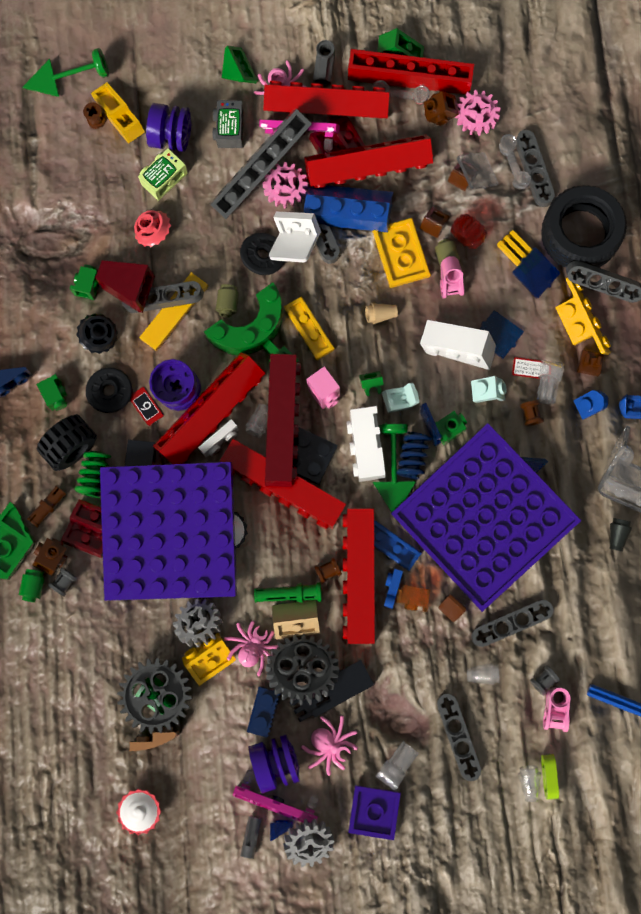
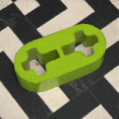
[541,754,559,800]

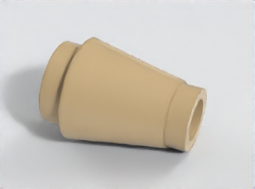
[365,303,398,324]

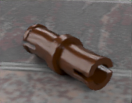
[27,486,67,528]

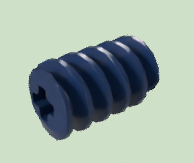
[397,432,432,480]

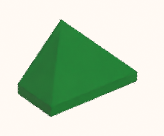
[221,46,258,84]

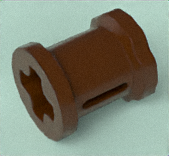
[83,102,106,129]
[520,400,544,427]
[314,557,342,584]

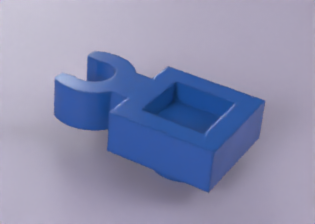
[384,569,403,609]

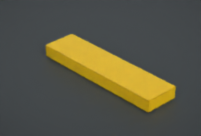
[139,272,209,351]

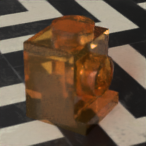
[396,585,430,613]

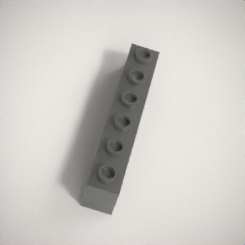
[209,109,312,219]

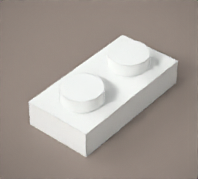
[198,419,239,458]

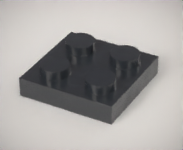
[292,427,338,485]

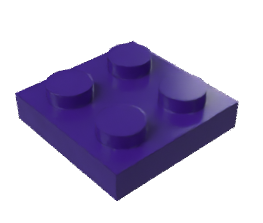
[348,785,401,840]

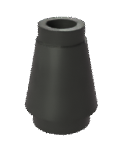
[609,518,632,552]

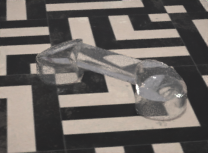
[373,80,430,105]
[499,134,531,189]

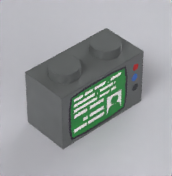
[212,100,244,148]

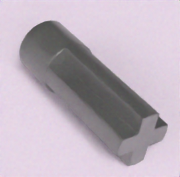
[240,816,262,859]

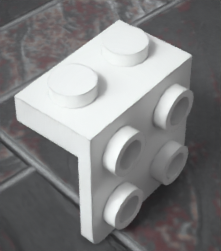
[269,211,321,262]

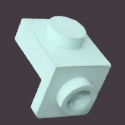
[471,376,507,403]
[382,383,419,413]

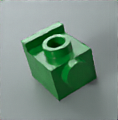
[70,265,99,300]
[36,374,68,411]
[432,411,467,445]

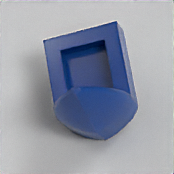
[573,390,609,420]
[619,394,641,419]

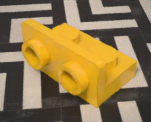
[182,633,236,686]

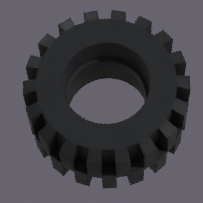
[36,414,97,471]

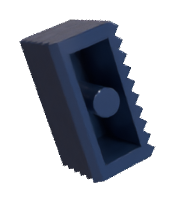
[247,687,281,737]

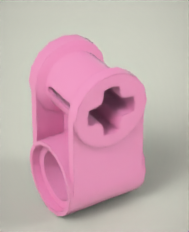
[440,256,464,298]
[543,687,571,732]

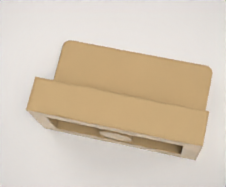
[272,600,320,639]

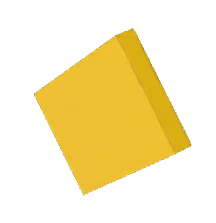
[372,218,431,288]

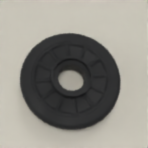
[240,233,285,275]
[86,367,132,413]

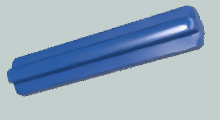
[587,684,641,717]

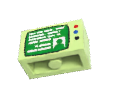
[138,149,188,201]

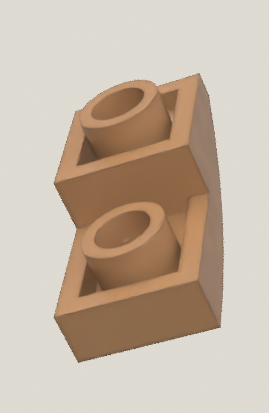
[129,727,179,751]

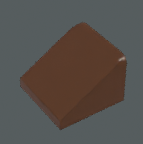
[448,160,478,191]
[420,207,450,238]
[438,594,467,622]

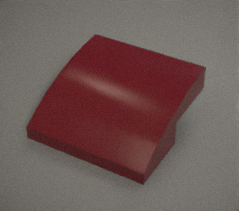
[309,116,365,154]
[61,499,103,558]

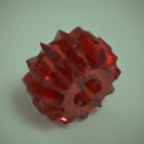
[451,214,487,249]

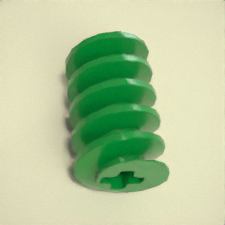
[74,451,112,498]

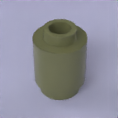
[435,239,460,268]
[215,284,239,317]

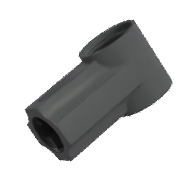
[313,40,335,86]

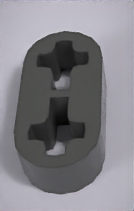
[315,224,340,264]

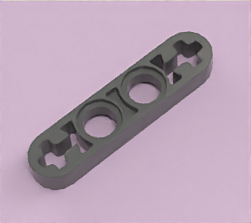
[515,130,555,207]
[566,261,641,303]
[122,281,204,313]
[471,600,554,647]
[436,694,481,781]

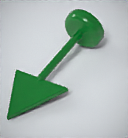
[22,48,109,97]
[373,424,416,513]

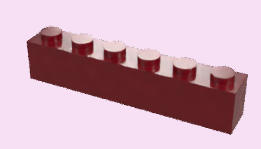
[265,354,301,487]

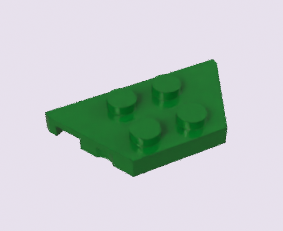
[0,502,35,580]

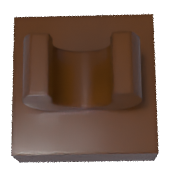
[577,350,604,376]

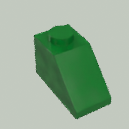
[377,28,424,58]

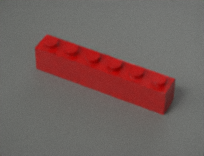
[348,49,474,95]
[263,81,390,119]
[304,134,433,188]
[153,352,265,464]
[220,439,346,530]
[343,509,375,644]

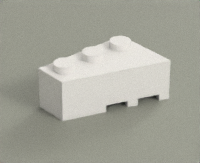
[420,320,497,370]
[346,406,385,482]

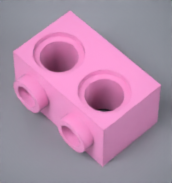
[307,367,340,410]

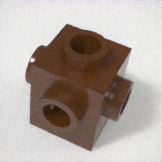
[423,91,459,126]
[32,538,68,576]

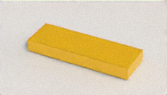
[284,296,335,361]

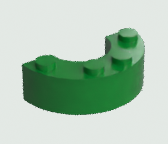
[204,282,283,355]

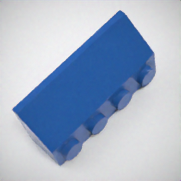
[303,185,393,233]

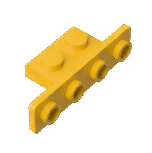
[555,277,611,355]

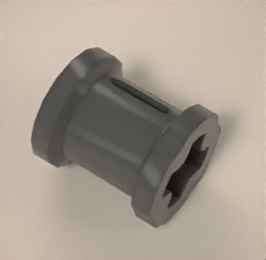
[48,567,77,597]
[530,665,560,696]

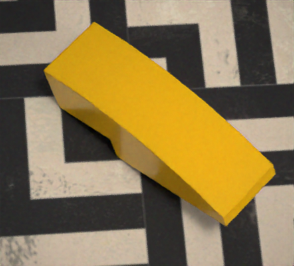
[91,82,145,144]

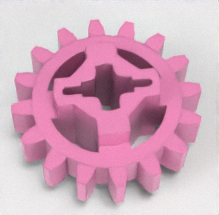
[455,90,500,136]
[262,162,308,208]

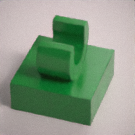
[359,371,384,397]

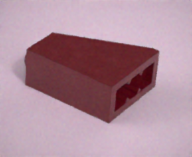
[96,260,155,313]

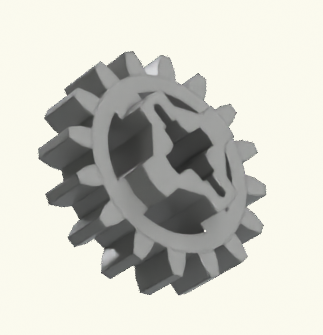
[173,599,222,648]
[283,819,334,867]

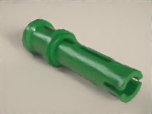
[254,582,322,603]

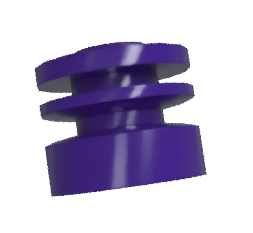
[146,103,192,152]
[149,359,201,411]
[248,734,300,794]

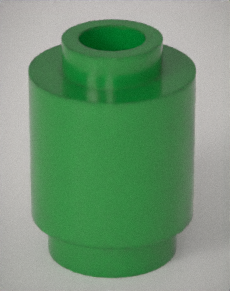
[18,569,45,603]

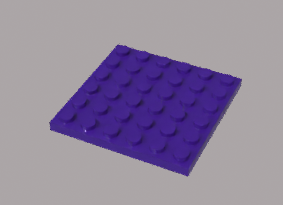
[391,423,581,612]
[100,462,237,601]

